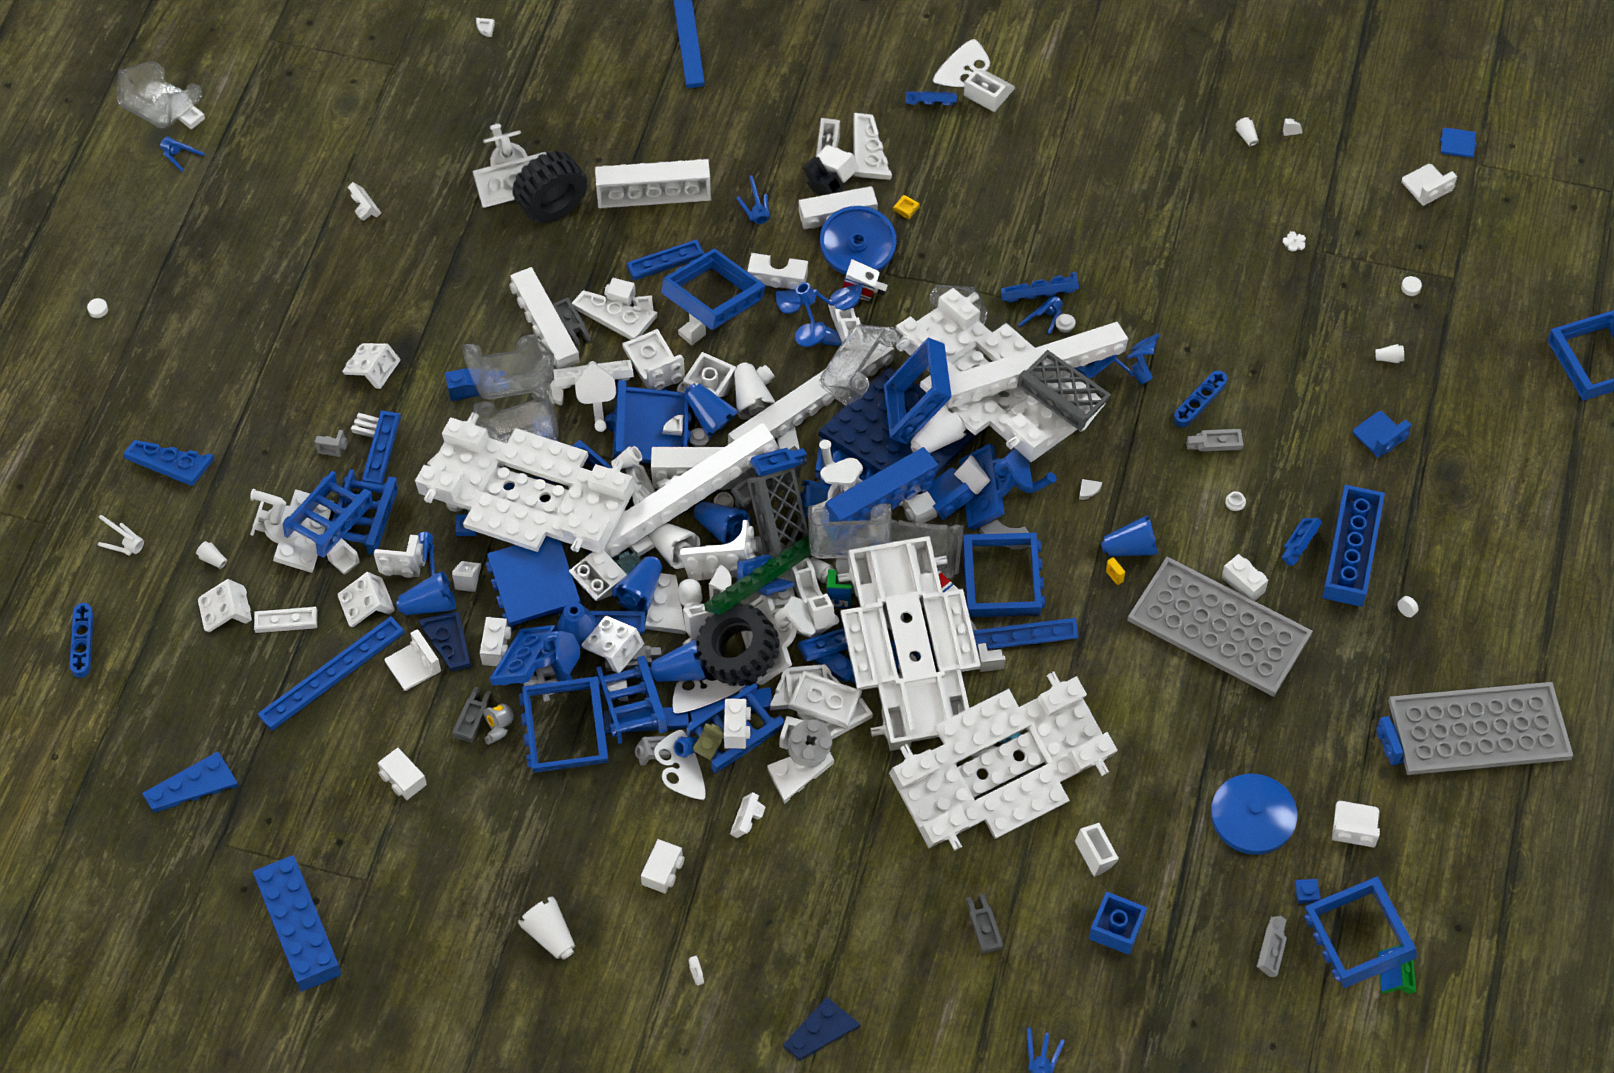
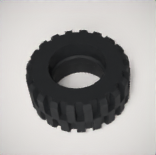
[512,151,588,223]
[696,603,780,686]

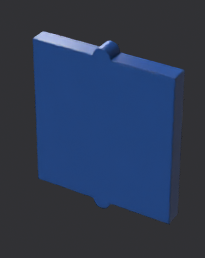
[1440,127,1477,158]

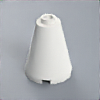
[734,363,775,420]
[911,405,966,453]
[647,523,700,569]
[518,897,575,960]

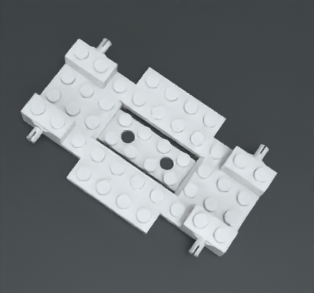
[894,288,1090,462]
[415,412,635,554]
[837,536,981,751]
[889,671,1118,851]

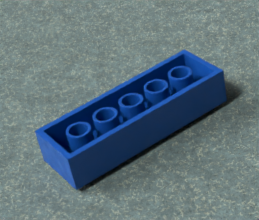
[820,447,938,540]
[1322,485,1385,607]
[253,855,342,992]

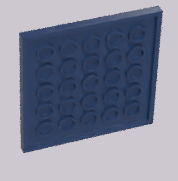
[818,367,983,497]

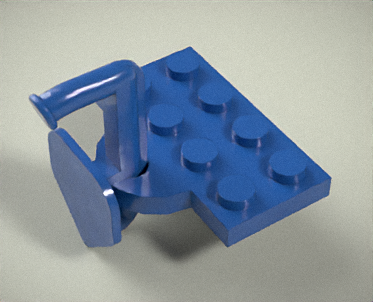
[959,444,1057,530]
[490,625,591,691]

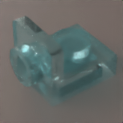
[615,551,641,574]

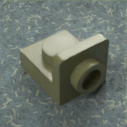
[693,723,724,760]

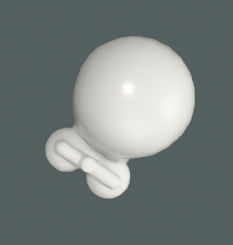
[678,579,702,608]

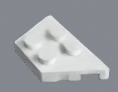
[770,664,839,710]

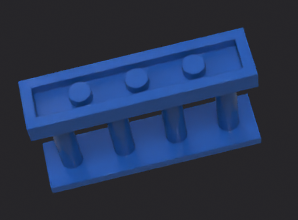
[326,469,399,555]
[283,471,373,558]
[594,655,667,744]
[686,683,785,774]

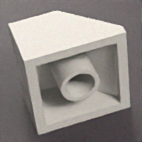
[683,352,736,397]

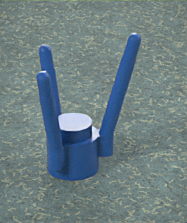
[160,137,205,171]
[737,175,770,224]
[1018,295,1063,335]
[418,532,435,576]
[1027,1028,1065,1073]

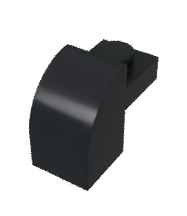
[802,156,845,196]

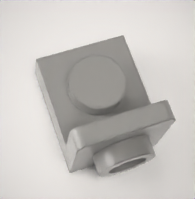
[315,430,347,457]
[635,736,671,766]

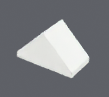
[816,118,840,155]
[954,455,991,494]
[452,561,481,592]

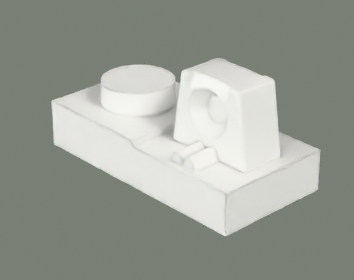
[348,182,381,221]
[730,792,765,838]

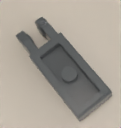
[552,298,591,347]
[452,687,493,743]
[966,894,1003,954]

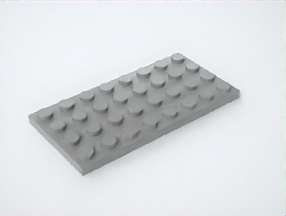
[1127,557,1313,697]
[1388,682,1573,775]

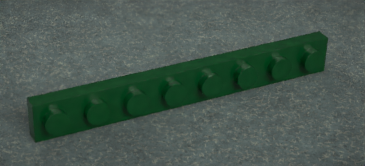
[704,532,829,615]

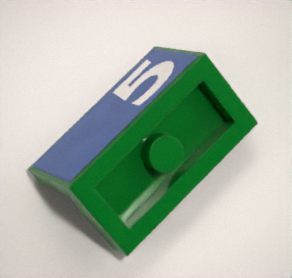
[827,569,852,609]
[1378,945,1416,994]

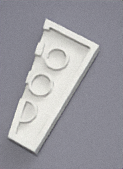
[853,113,892,180]
[572,290,657,340]

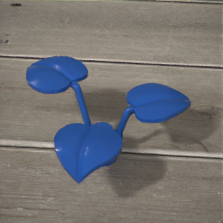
[776,282,863,347]
[1115,333,1160,385]

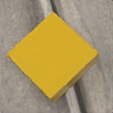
[893,195,919,219]
[1106,557,1125,585]

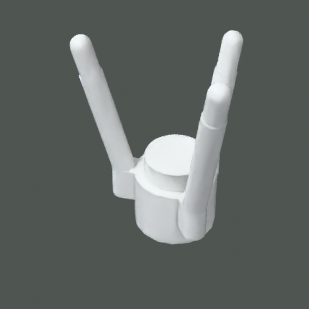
[98,515,144,556]

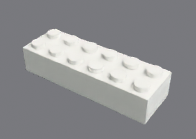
[595,159,711,208]
[651,447,756,490]

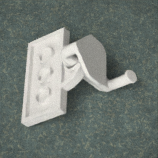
[473,124,546,208]
[553,360,634,432]
[809,440,892,536]
[250,489,334,573]
[741,595,839,685]

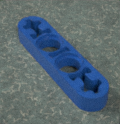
[1173,371,1227,428]
[70,603,94,678]

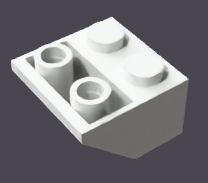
[964,70,1015,112]
[569,550,627,601]

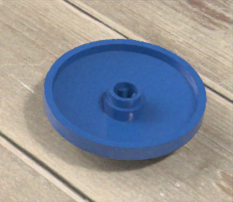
[820,206,896,275]
[1211,774,1297,855]

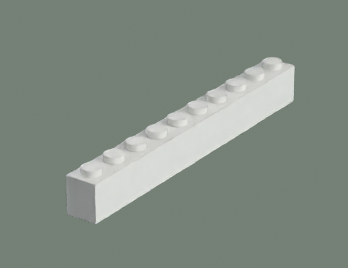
[946,322,1128,409]
[728,334,894,445]
[604,423,780,558]

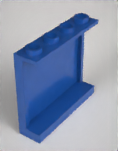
[613,380,691,463]
[485,536,581,632]

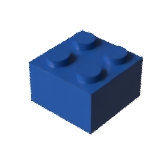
[1089,892,1147,955]

